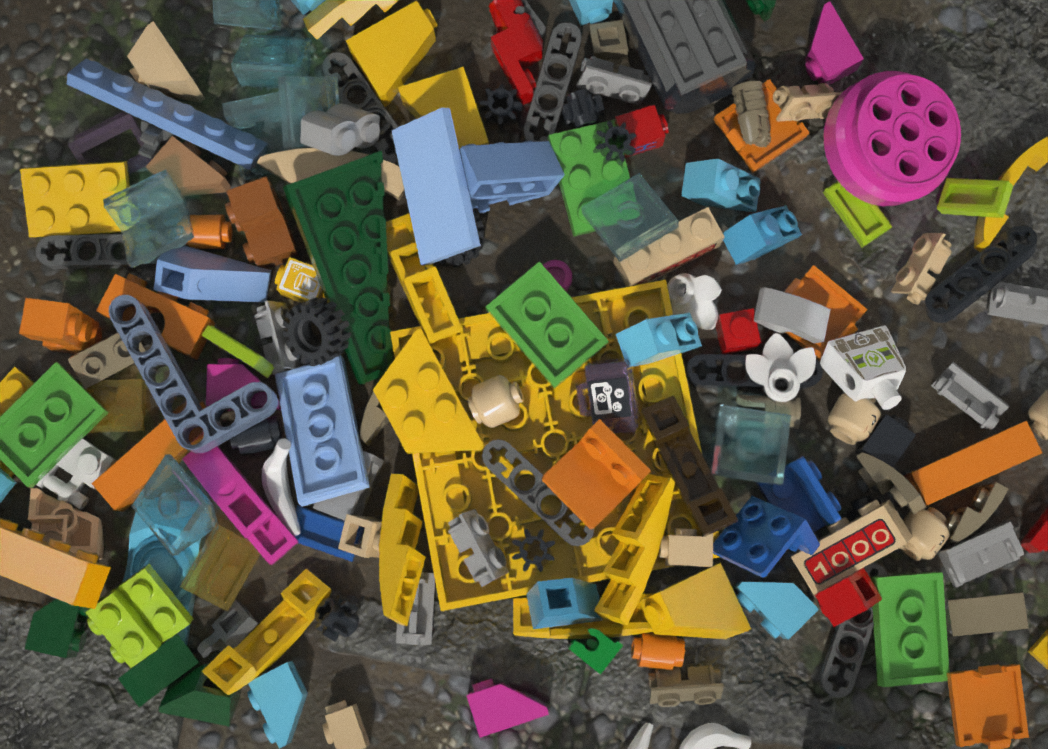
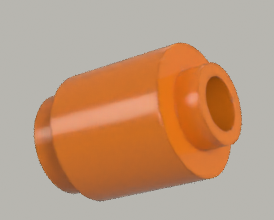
[179,215,232,249]
[631,632,685,670]

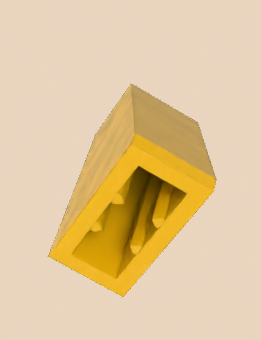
[346,0,437,107]
[398,67,489,149]
[639,563,751,639]

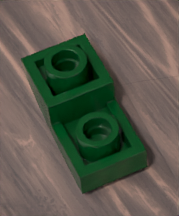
[118,634,199,708]

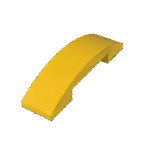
[974,137,1048,252]
[202,569,332,695]
[513,593,654,639]

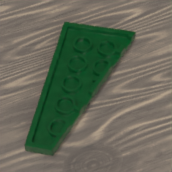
[283,151,393,385]

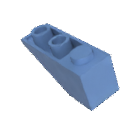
[154,242,272,302]

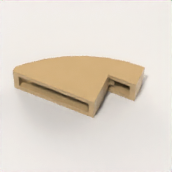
[257,148,405,201]

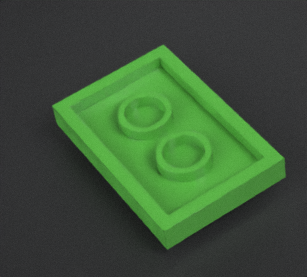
[547,120,641,237]
[485,261,609,389]
[0,362,109,488]
[871,572,950,687]

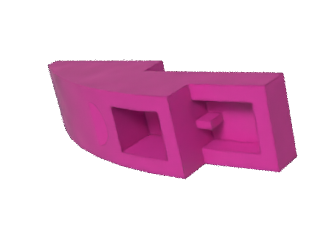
[182,446,299,565]

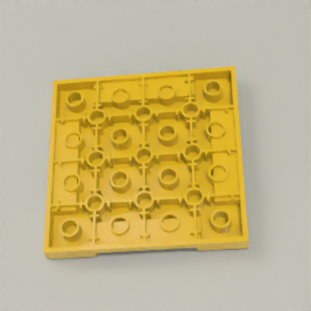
[390,280,720,611]

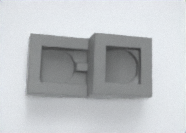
[753,287,831,344]

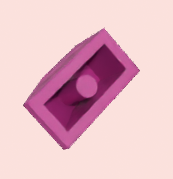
[805,1,864,85]
[206,358,281,411]
[466,678,549,738]

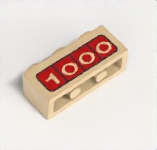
[613,207,725,287]
[791,499,913,595]

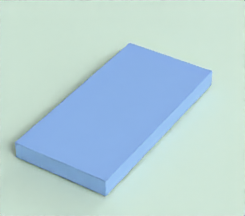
[391,108,481,265]
[275,355,370,506]

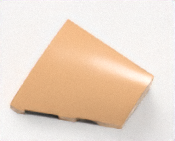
[28,488,104,560]

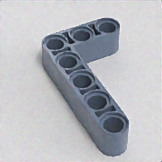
[108,295,278,454]

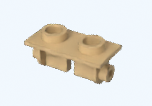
[773,83,842,122]
[891,233,952,305]

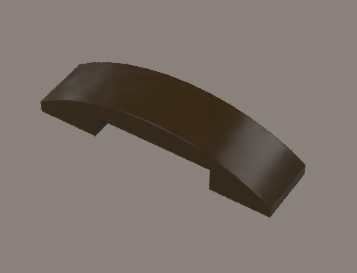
[641,395,738,537]

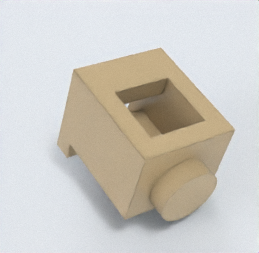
[338,514,382,558]
[659,529,713,567]
[322,700,370,749]

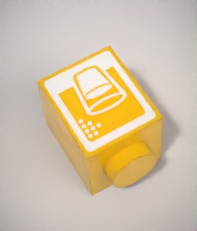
[275,257,325,303]

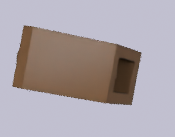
[146,136,231,197]

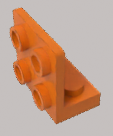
[542,419,651,529]

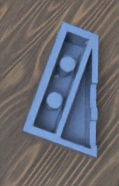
[459,140,565,214]

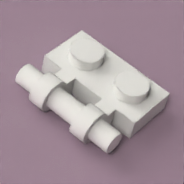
[36,438,117,510]

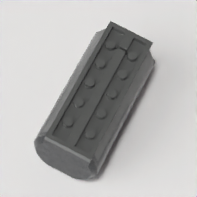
[613,0,756,114]

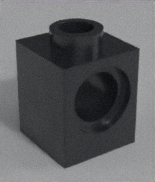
[856,414,916,467]

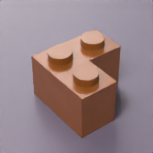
[225,177,300,269]

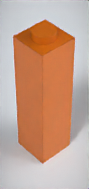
[91,401,206,512]
[903,421,1042,506]

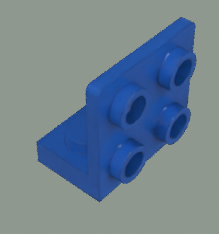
[756,456,841,532]
[713,496,820,577]

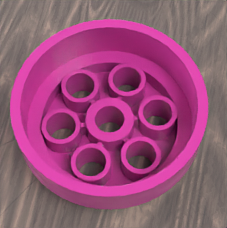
[824,71,961,206]

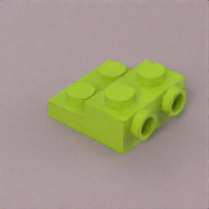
[85,564,194,668]

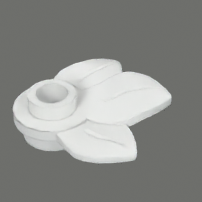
[667,273,722,330]
[745,333,816,402]

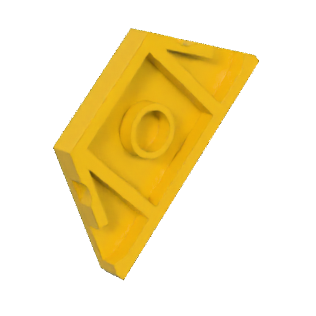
[373,328,485,454]

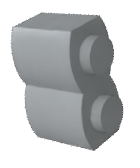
[300,104,380,156]

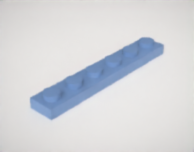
[66,58,268,170]

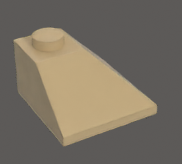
[127,21,205,103]

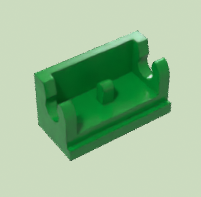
[567,628,623,675]

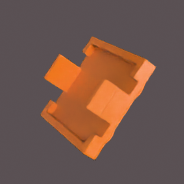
[713,79,810,173]
[784,265,867,361]
[947,664,1029,749]

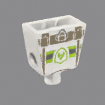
[820,325,906,410]

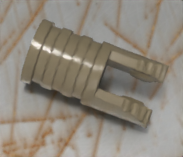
[732,81,772,148]
[734,394,801,429]

